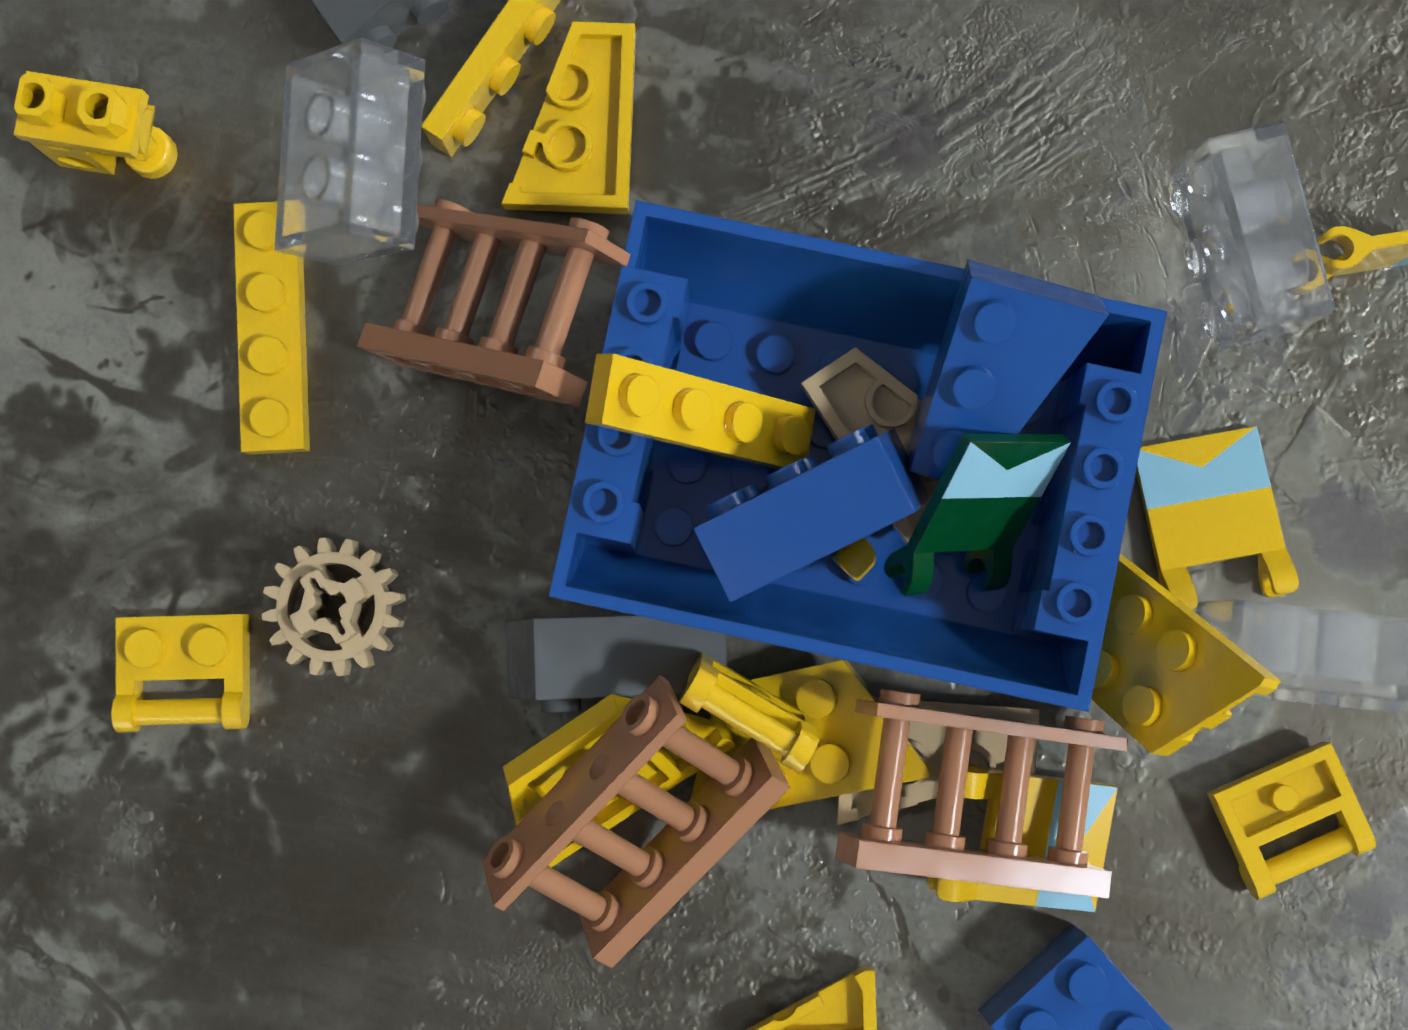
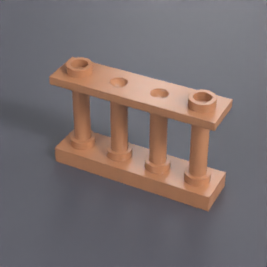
[357,199,631,407]
[482,675,791,968]
[835,689,1128,898]

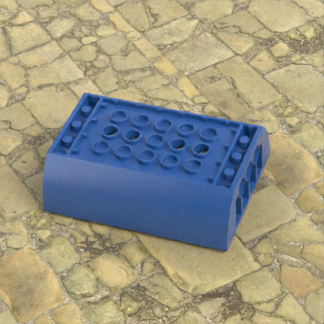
[549,200,1167,712]

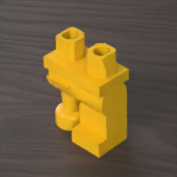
[14,71,178,179]

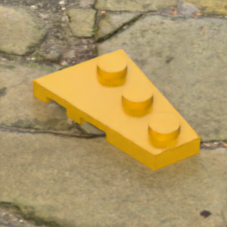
[501,21,636,214]

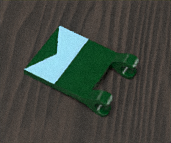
[884,434,1071,596]

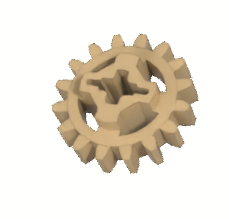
[262,537,406,676]

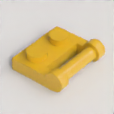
[111,614,250,733]
[679,652,820,774]
[1206,741,1376,900]

